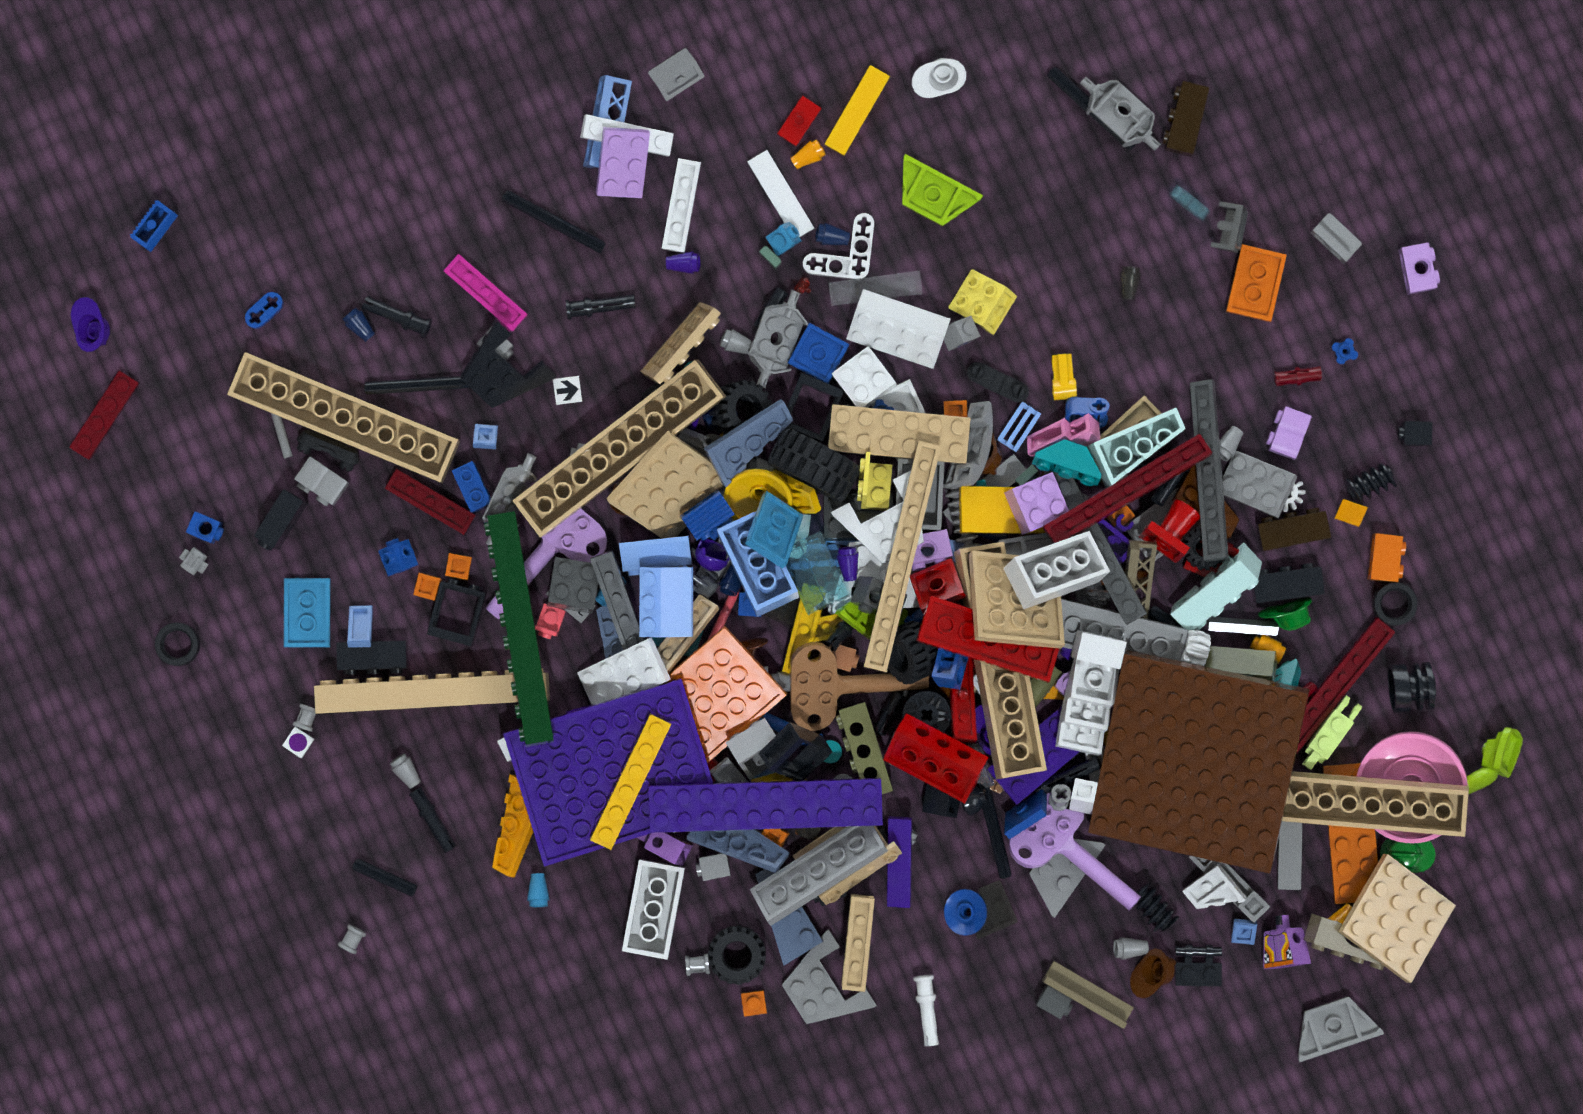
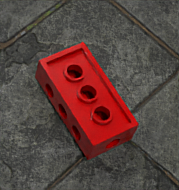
[883,713,989,804]

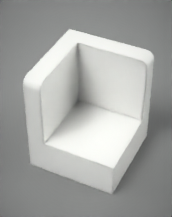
[1069,778,1098,815]

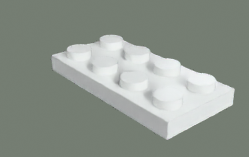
[577,637,671,705]

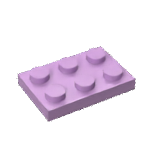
[596,127,650,198]

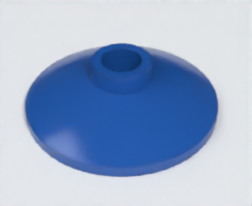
[944,889,987,936]

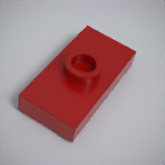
[777,96,822,147]

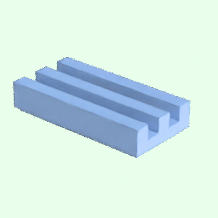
[997,402,1041,452]

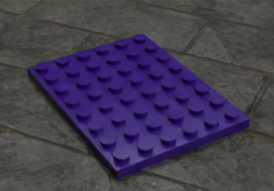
[503,678,713,866]

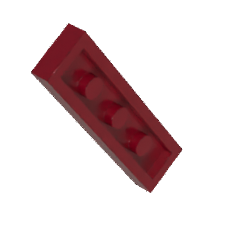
[69,370,140,460]
[385,469,476,535]

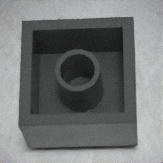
[547,557,598,614]

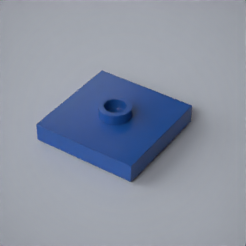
[787,323,850,384]
[1004,789,1047,839]

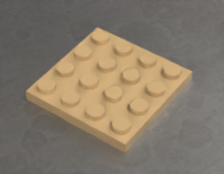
[640,302,721,384]
[606,431,723,539]
[969,551,1065,649]
[1338,854,1456,983]

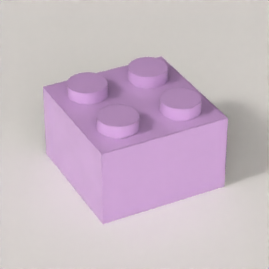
[1004,472,1069,535]

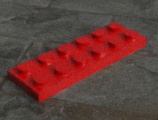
[916,596,1059,683]

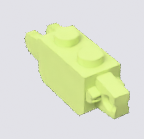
[1302,695,1362,770]

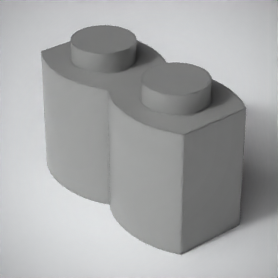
[295,457,349,506]

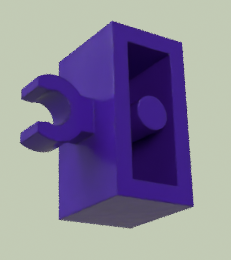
[1098,514,1134,563]

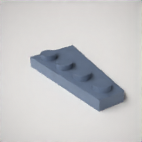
[704,399,793,487]
[686,829,789,873]
[755,869,824,966]

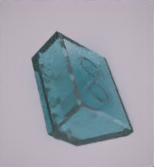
[786,531,850,615]

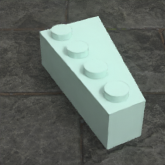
[1088,408,1186,488]
[1171,543,1262,630]

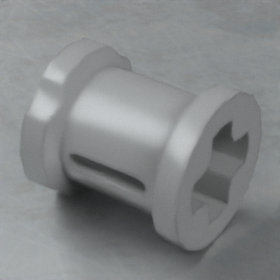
[293,703,316,732]
[1048,784,1071,811]
[337,924,366,954]
[685,954,710,976]

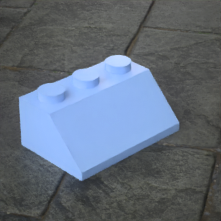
[619,536,692,576]
[639,567,693,637]

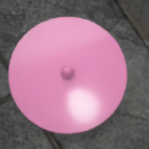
[1356,732,1468,843]

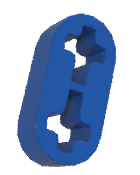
[245,292,284,329]

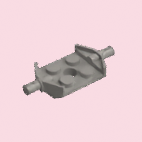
[1080,76,1161,151]
[748,290,808,388]
[482,453,538,545]

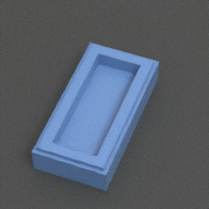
[347,605,373,648]

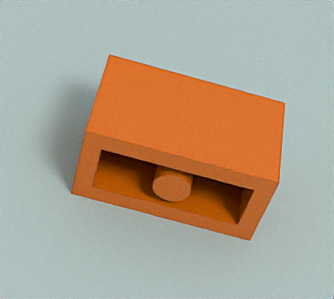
[1368,533,1406,582]

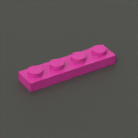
[444,254,528,332]

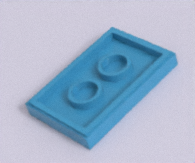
[745,491,804,569]
[284,578,331,647]

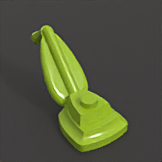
[1467,727,1523,794]

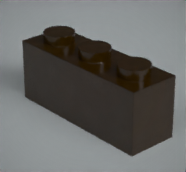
[1162,81,1210,157]
[1256,507,1331,552]

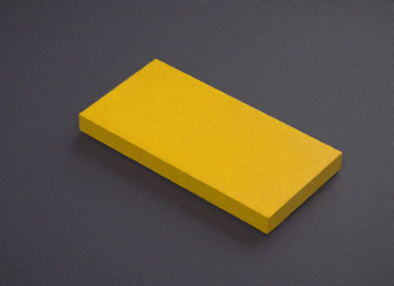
[959,486,1046,534]

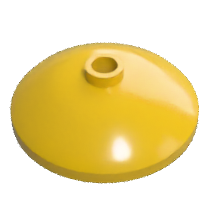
[724,469,793,520]

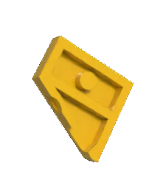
[771,470,821,514]

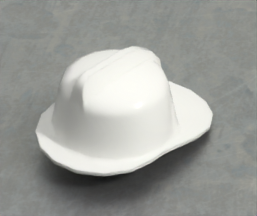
[912,58,966,98]

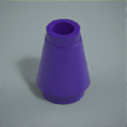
[666,251,700,274]
[836,547,859,581]

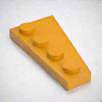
[492,774,533,878]

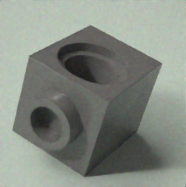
[1035,984,1073,1019]

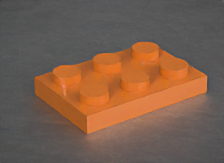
[1226,244,1287,322]

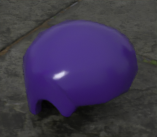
[695,539,729,571]

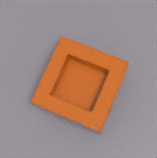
[943,400,967,417]
[1106,505,1135,527]
[445,553,472,580]
[413,573,443,601]
[761,829,790,847]
[741,990,767,1017]

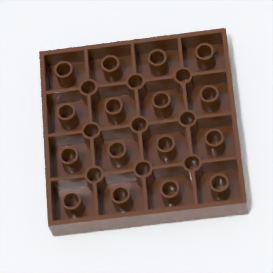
[1088,650,1310,873]

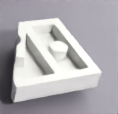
[1182,863,1247,909]

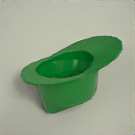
[1258,597,1312,631]
[1380,838,1436,873]

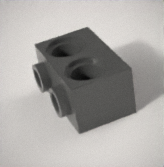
[851,576,907,615]

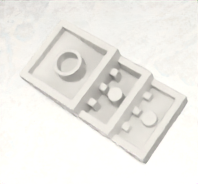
[1055,659,1119,755]

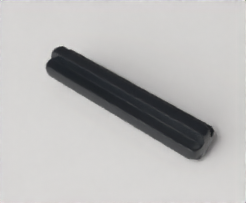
[352,859,418,896]

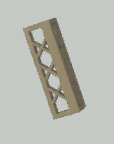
[1125,540,1157,619]
[1042,961,1134,1029]

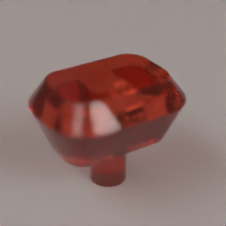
[794,277,811,294]

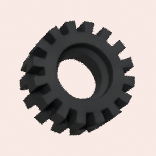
[1184,527,1223,570]

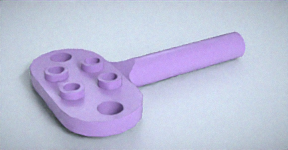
[485,509,607,620]
[1008,791,1141,911]

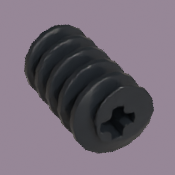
[1344,463,1397,504]
[1135,881,1180,932]

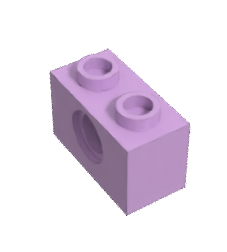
[1398,242,1440,295]
[912,529,953,572]

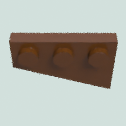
[1172,465,1239,539]

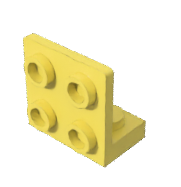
[949,269,1017,335]
[857,452,892,511]

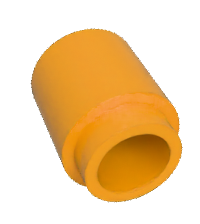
[1250,635,1286,664]

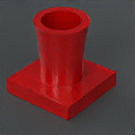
[1138,499,1200,563]
[910,558,966,615]

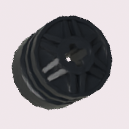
[1388,661,1436,713]
[902,691,951,733]

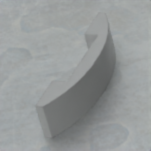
[952,401,993,487]
[1189,856,1270,923]

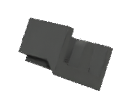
[1210,201,1248,253]

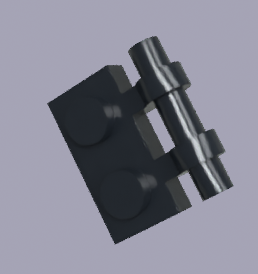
[1175,944,1222,987]

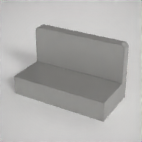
[648,48,705,101]
[1310,213,1362,264]

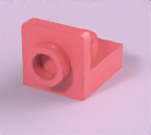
[535,603,566,640]

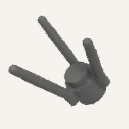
[679,547,720,598]

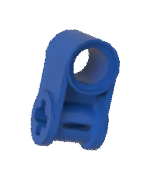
[1065,396,1110,428]

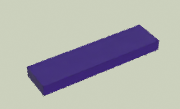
[887,816,912,908]

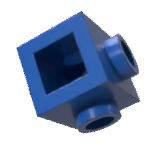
[378,538,418,577]

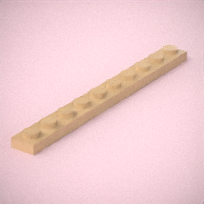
[864,441,941,672]

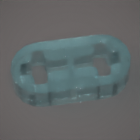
[1169,185,1210,221]

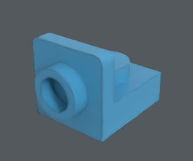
[766,222,801,256]

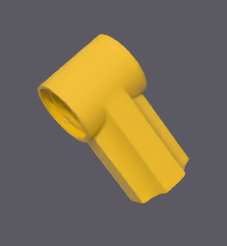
[1052,354,1077,400]

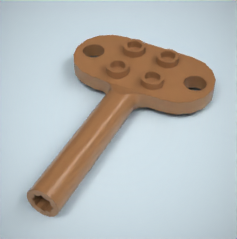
[790,642,929,731]

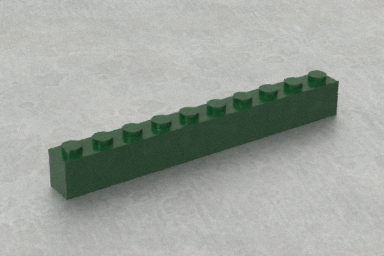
[484,511,554,747]

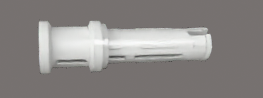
[913,975,939,1046]

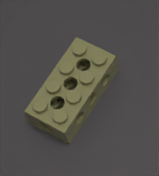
[835,702,893,794]

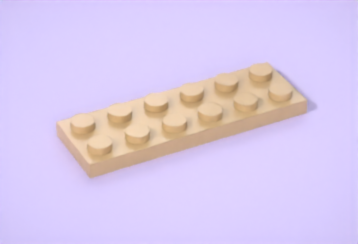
[828,404,971,464]

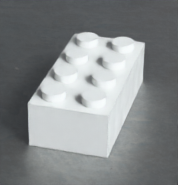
[846,289,950,369]
[1003,531,1110,609]
[622,859,685,960]

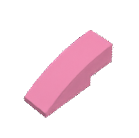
[1027,413,1100,456]

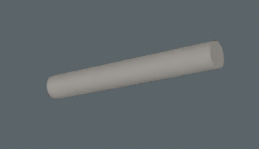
[271,413,293,459]

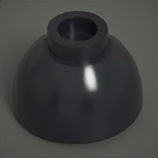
[961,786,988,816]

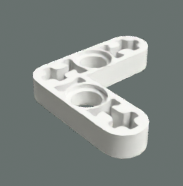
[803,213,874,280]

